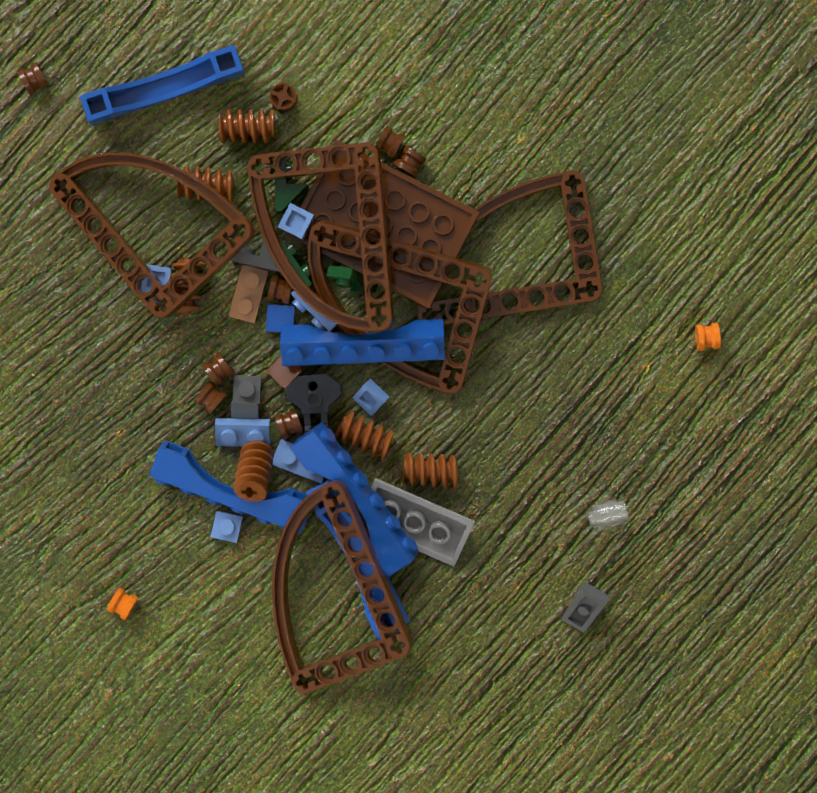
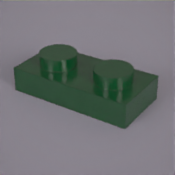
[280,240,313,288]
[327,265,378,296]

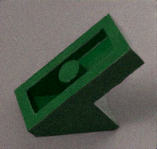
[275,158,309,214]

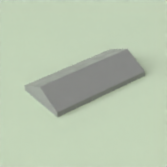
[359,478,475,567]

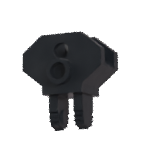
[286,374,341,433]

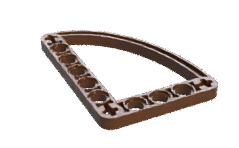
[247,142,394,332]
[49,153,255,318]
[417,171,602,325]
[308,220,492,394]
[272,480,413,694]

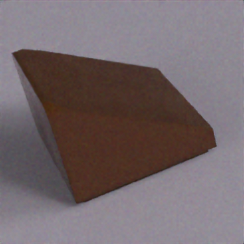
[266,356,304,390]

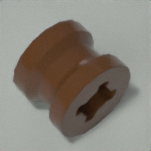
[17,62,49,95]
[269,83,297,112]
[375,126,406,159]
[393,146,426,178]
[268,273,293,304]
[202,353,236,387]
[194,381,228,415]
[275,408,304,440]

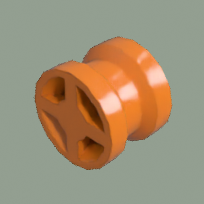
[695,322,721,351]
[106,587,139,621]

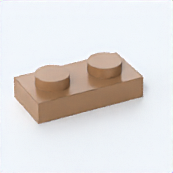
[229,264,269,324]

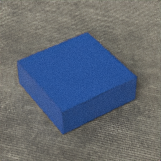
[266,304,295,333]

